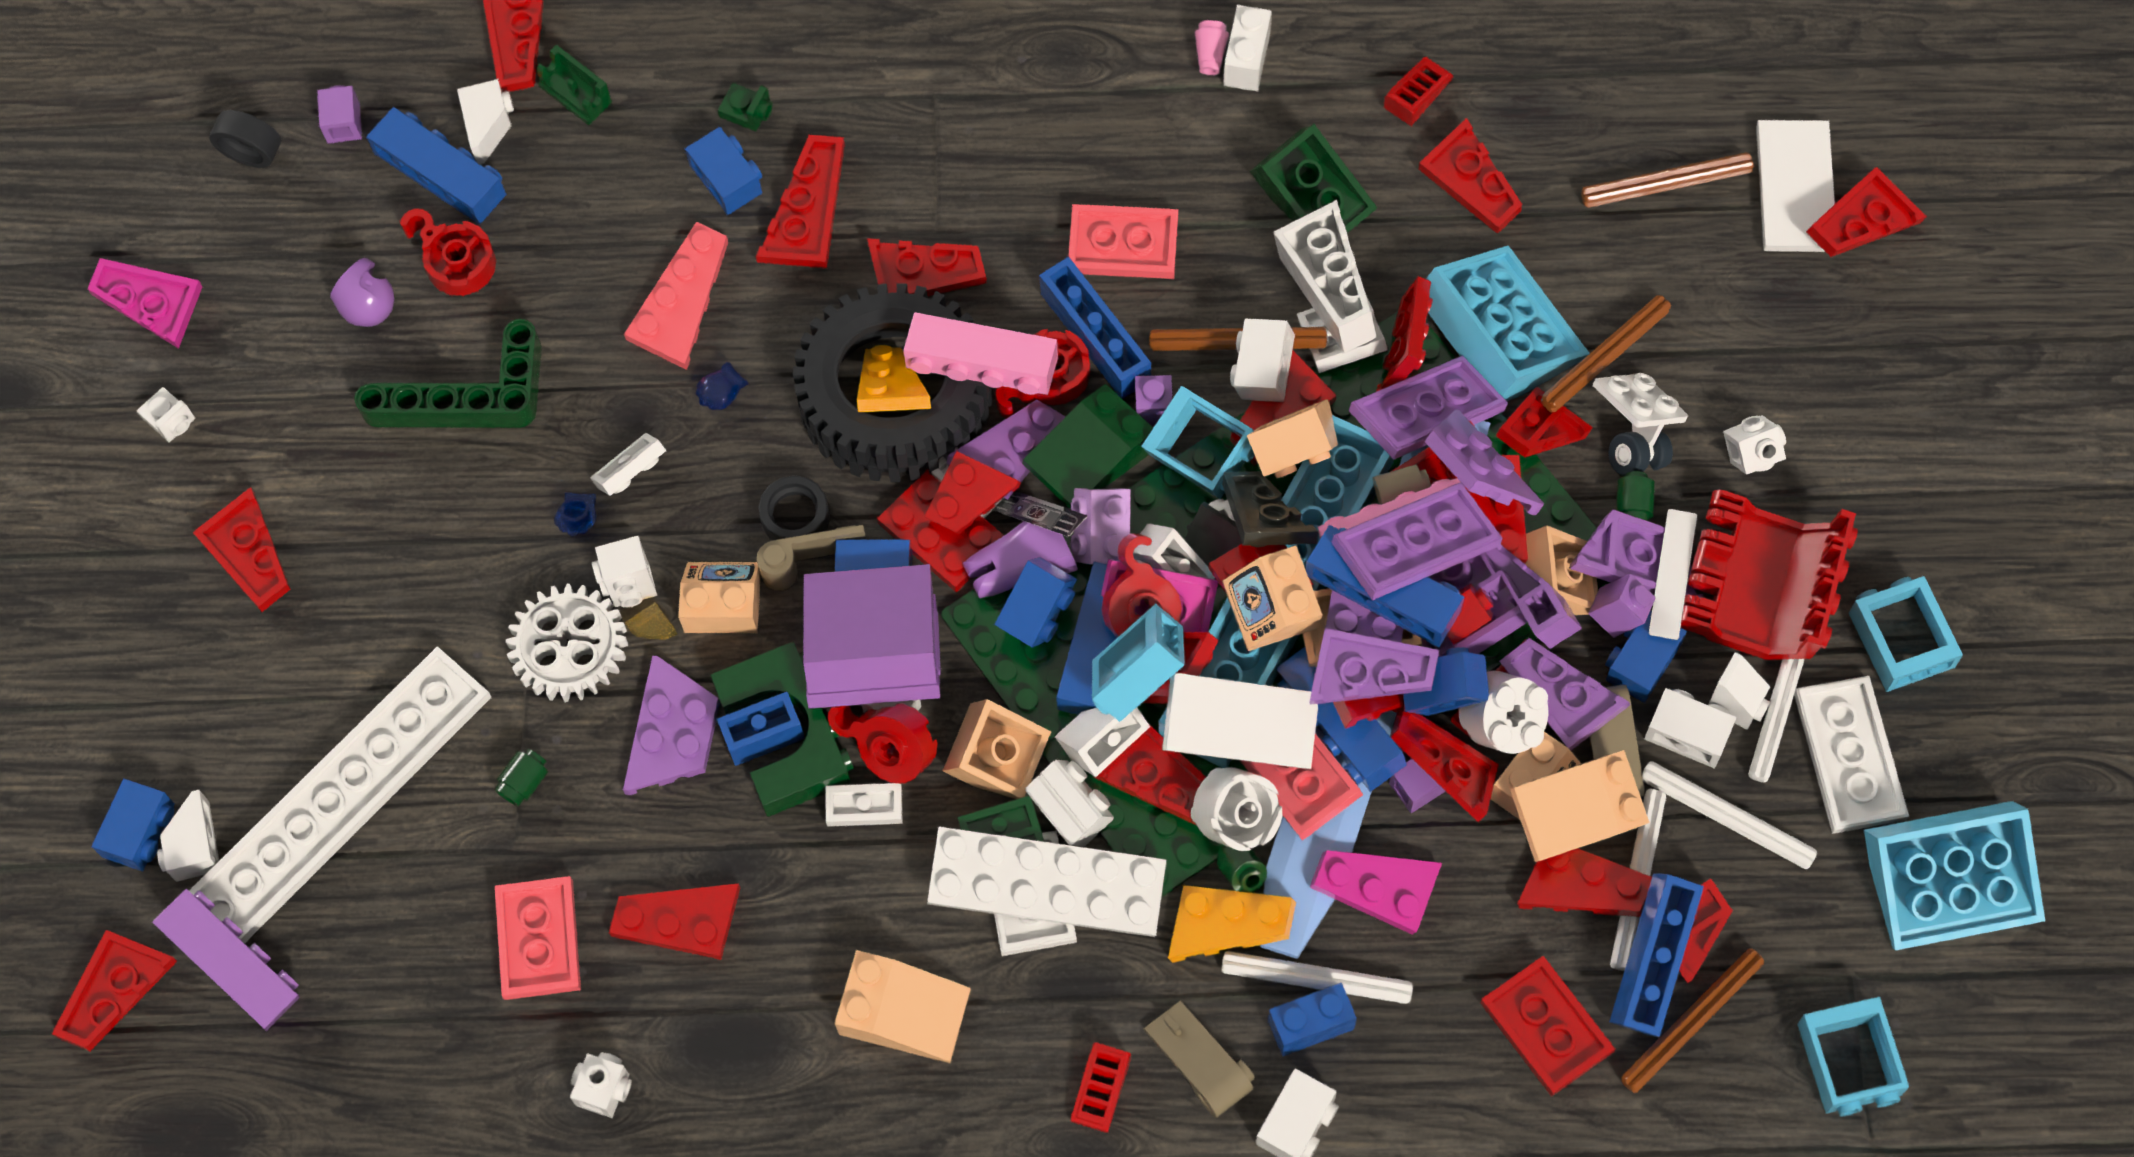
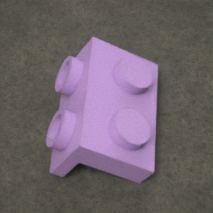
[1070,488,1130,564]

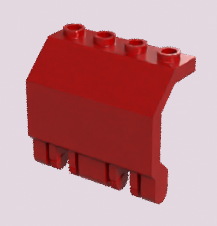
[1680,490,1858,660]

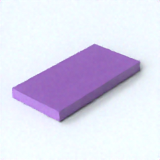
[1349,355,1508,459]
[1332,482,1503,600]

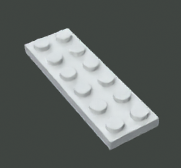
[927,827,1166,937]

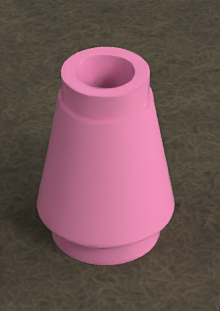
[1195,20,1229,75]

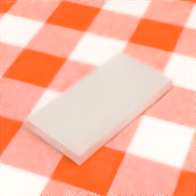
[1756,120,1835,252]
[1162,673,1318,769]
[1794,676,1909,834]

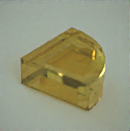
[625,602,677,640]

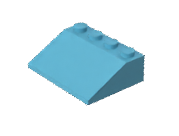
[1426,246,1590,401]
[1864,801,2045,950]

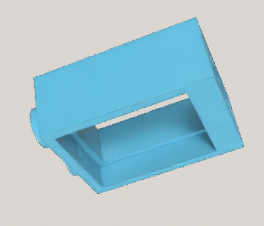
[1141,386,1255,499]
[1849,576,1963,692]
[1092,604,1184,722]
[1797,997,1909,1116]

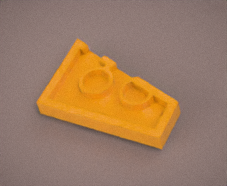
[857,345,931,412]
[1168,885,1296,963]

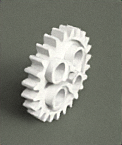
[506,584,628,702]

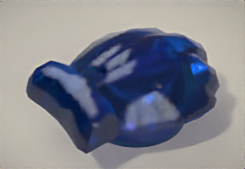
[696,362,749,410]
[554,492,596,537]

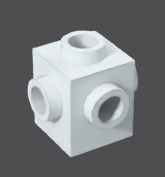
[1723,415,1786,475]
[570,1052,631,1118]

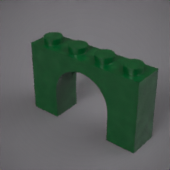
[710,641,854,817]

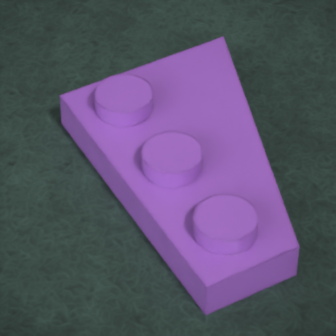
[947,400,1065,500]
[1310,628,1439,705]
[1500,638,1630,751]

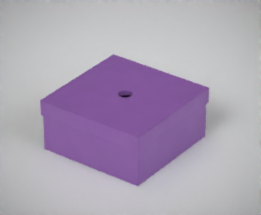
[803,564,941,709]

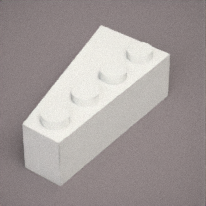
[1273,200,1377,354]

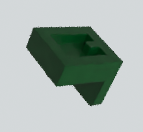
[717,83,773,132]

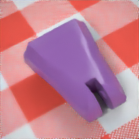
[963,521,1078,598]

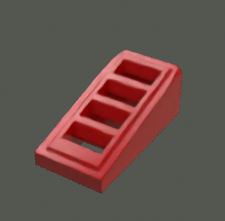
[1383,56,1453,126]
[1070,1042,1131,1133]

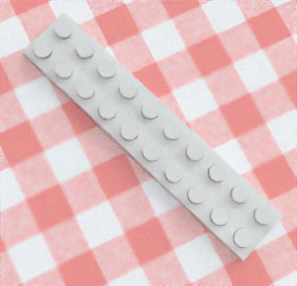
[189,646,491,943]

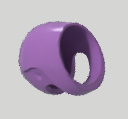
[331,258,394,327]

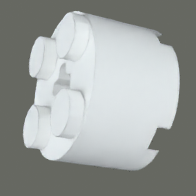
[1459,671,1548,754]
[1191,768,1282,851]

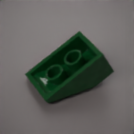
[1249,124,1378,233]
[1022,384,1153,509]

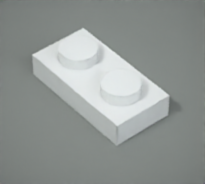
[590,433,666,496]
[826,783,903,826]

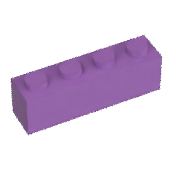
[153,889,300,1031]

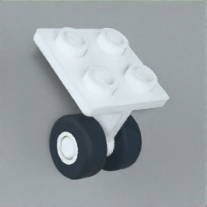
[1593,373,1688,476]

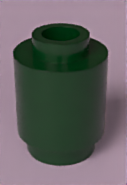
[1616,471,1655,522]
[494,749,548,807]
[1217,845,1267,893]

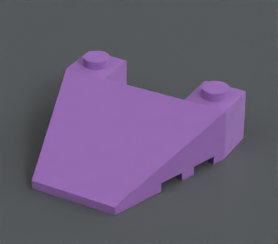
[1421,544,1582,657]

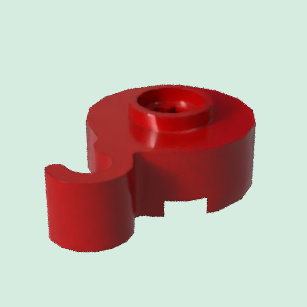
[400,209,496,296]
[996,329,1091,419]
[1102,533,1182,637]
[828,703,938,783]

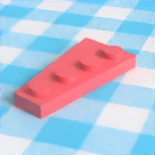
[624,222,728,370]

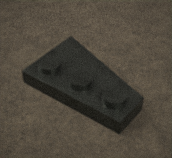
[1222,471,1319,547]

